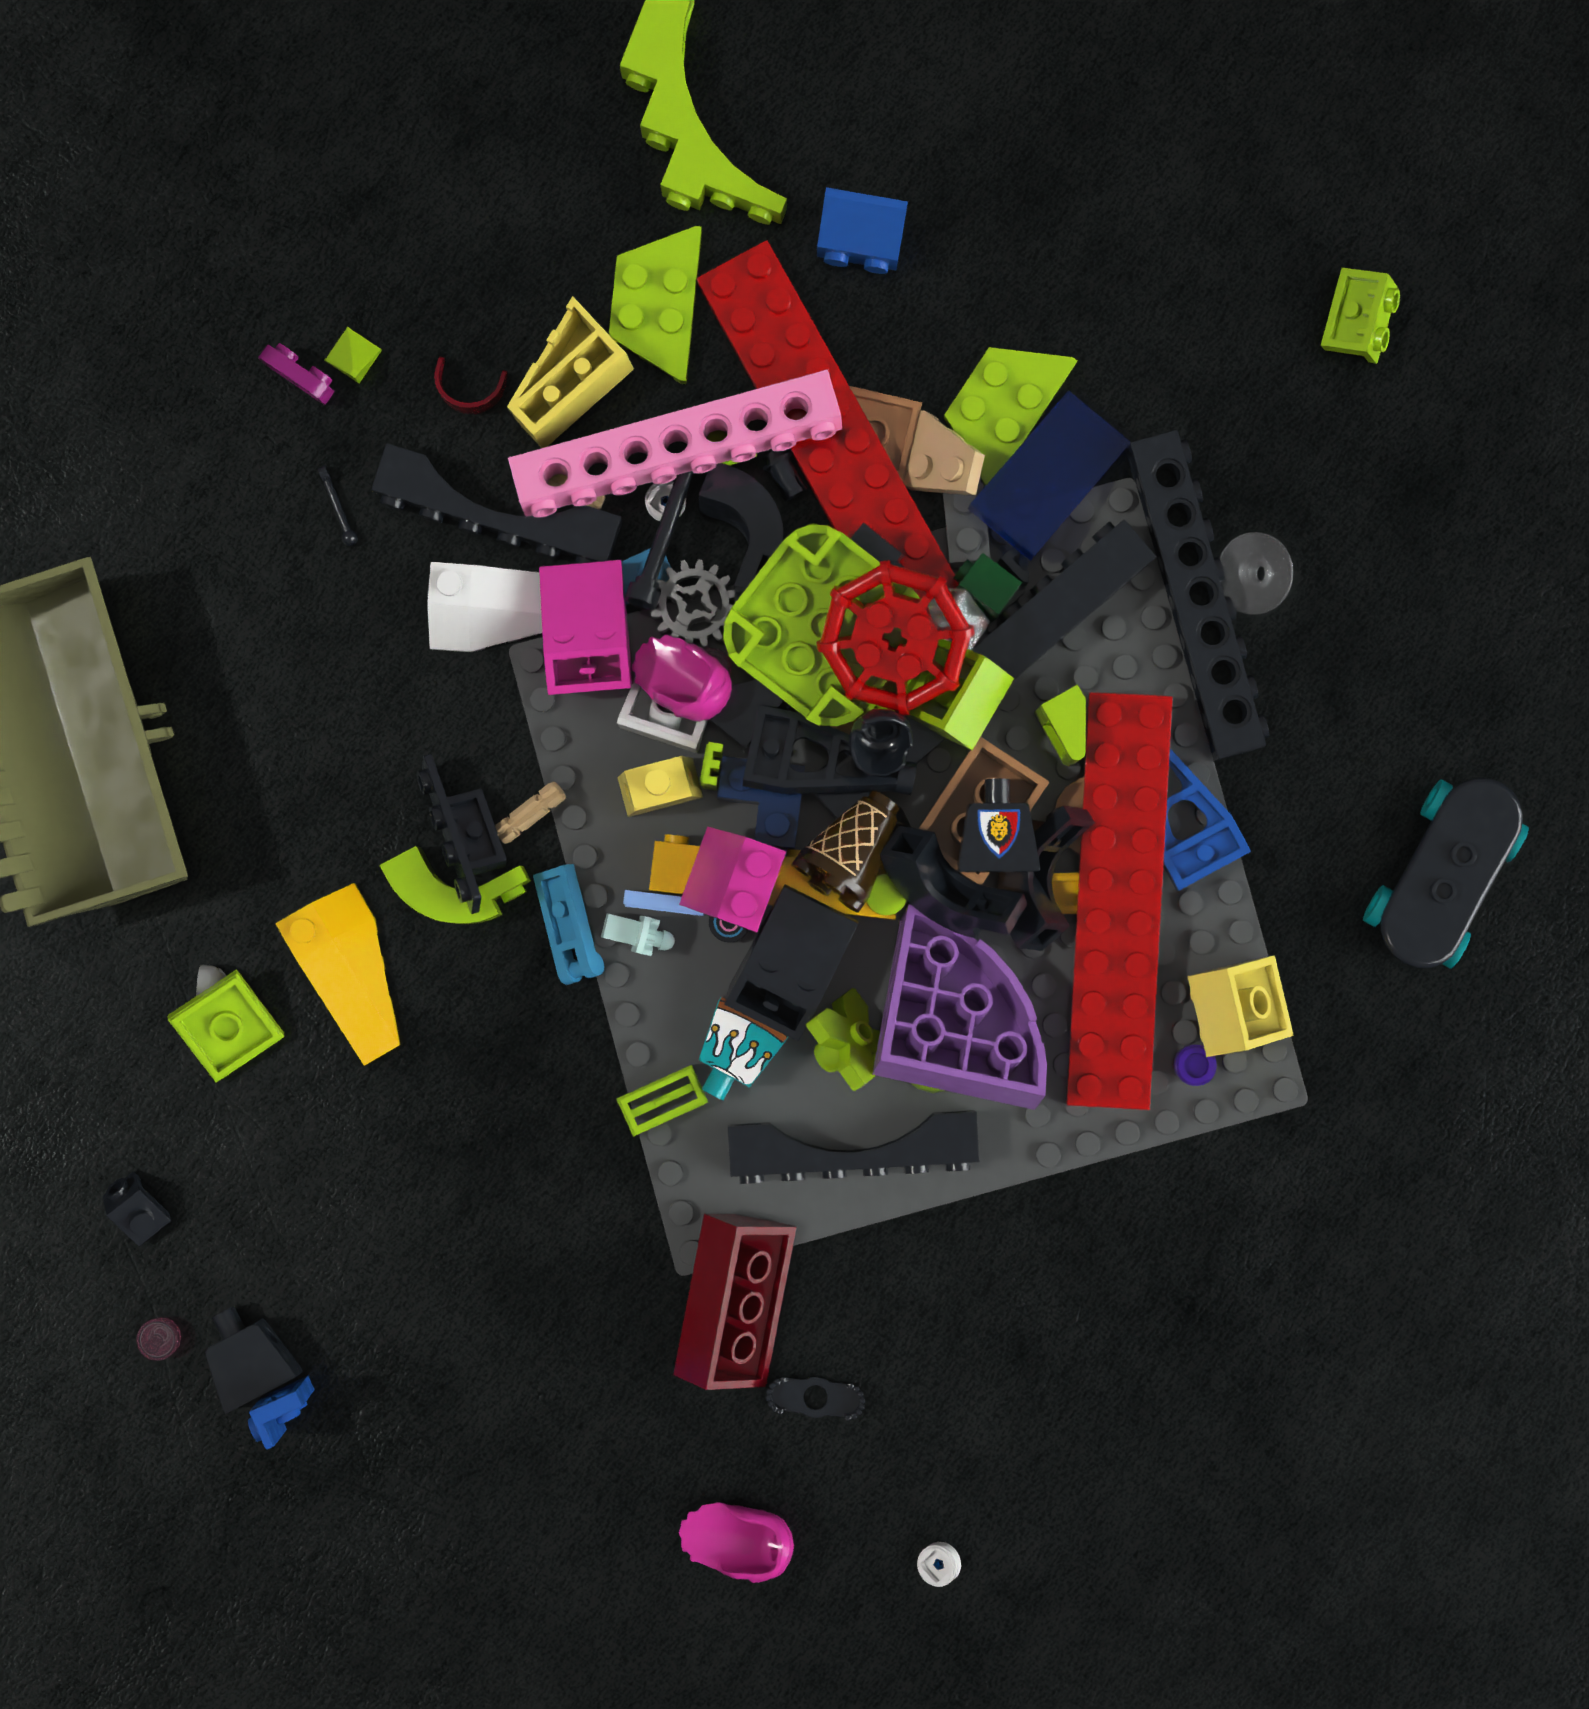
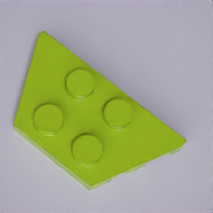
[609,226,702,384]
[944,347,1077,493]

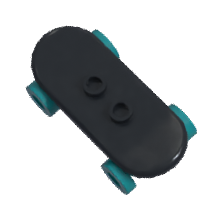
[1363,778,1529,969]

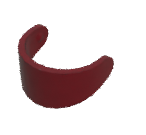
[434,357,508,414]

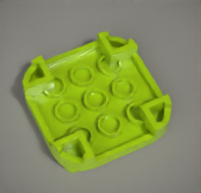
[723,523,920,727]

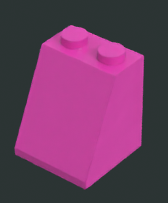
[679,827,786,933]

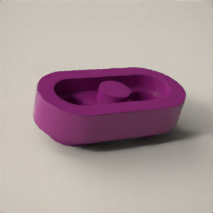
[258,343,335,405]

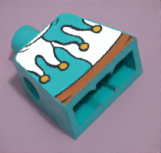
[699,996,788,1101]

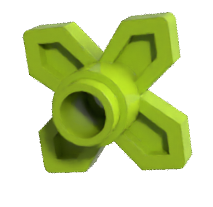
[806,988,880,1091]

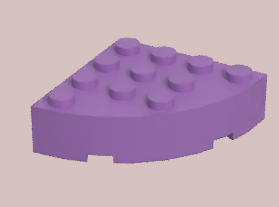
[872,904,1047,1110]

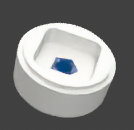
[645,481,686,521]
[917,1542,961,1587]

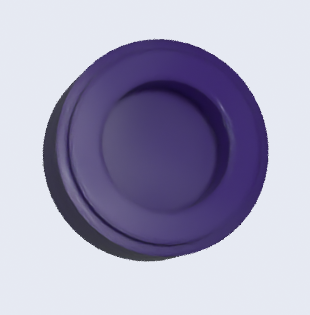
[1174,1044,1217,1086]

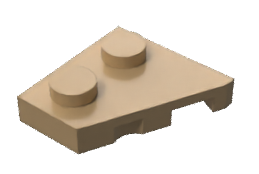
[904,411,985,496]

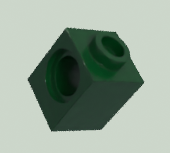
[951,553,1022,624]

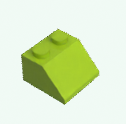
[896,639,1014,750]

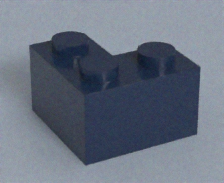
[718,756,805,850]

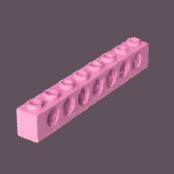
[508,370,842,518]

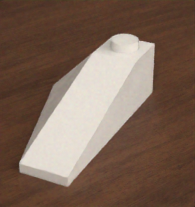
[428,562,542,652]

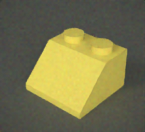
[1187,955,1294,1057]

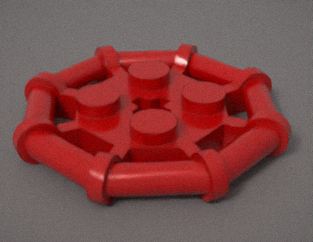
[816,560,975,716]

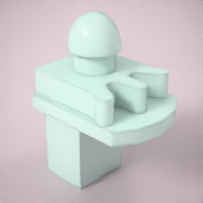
[601,913,675,956]

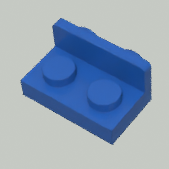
[248,1375,315,1450]

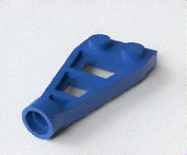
[1163,749,1251,891]

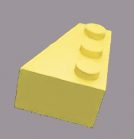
[507,296,634,448]

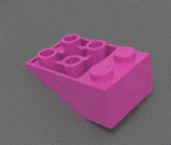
[539,560,633,695]

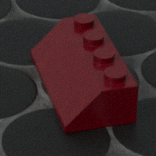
[673,1214,797,1390]

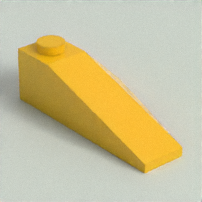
[275,883,401,1066]

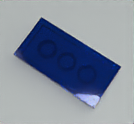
[967,390,1131,561]

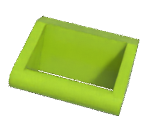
[1034,685,1086,766]

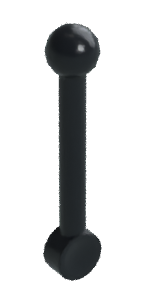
[317,465,358,546]

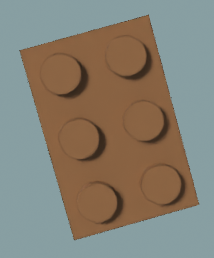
[919,737,1049,885]

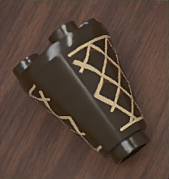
[791,790,900,913]

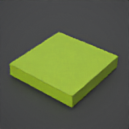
[168,969,285,1083]

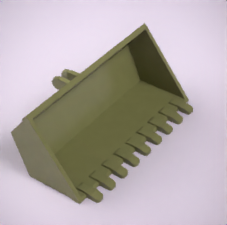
[0,556,188,927]

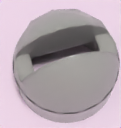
[196,965,226,996]

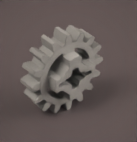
[650,559,735,649]

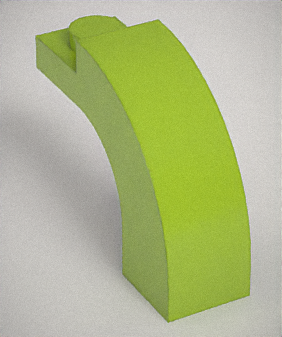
[380,846,531,924]

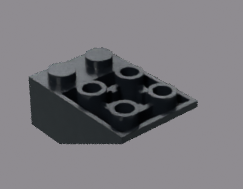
[724,884,859,1041]

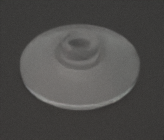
[1219,532,1293,614]

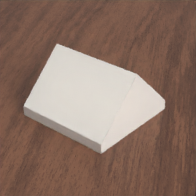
[617,677,708,754]

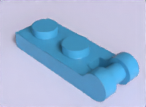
[533,864,604,985]

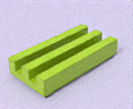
[700,742,724,791]
[616,1065,708,1137]

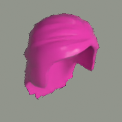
[631,635,732,722]
[679,1502,794,1583]

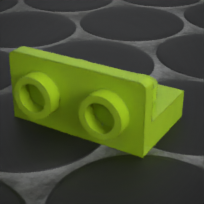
[1321,268,1400,364]

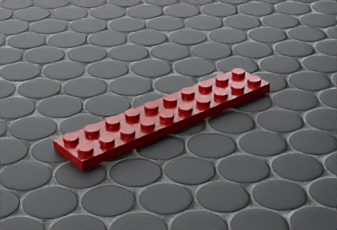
[696,240,959,612]
[1066,692,1173,1110]

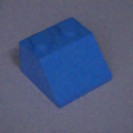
[817,187,908,274]

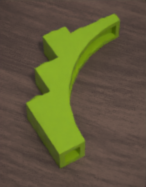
[620,0,787,225]

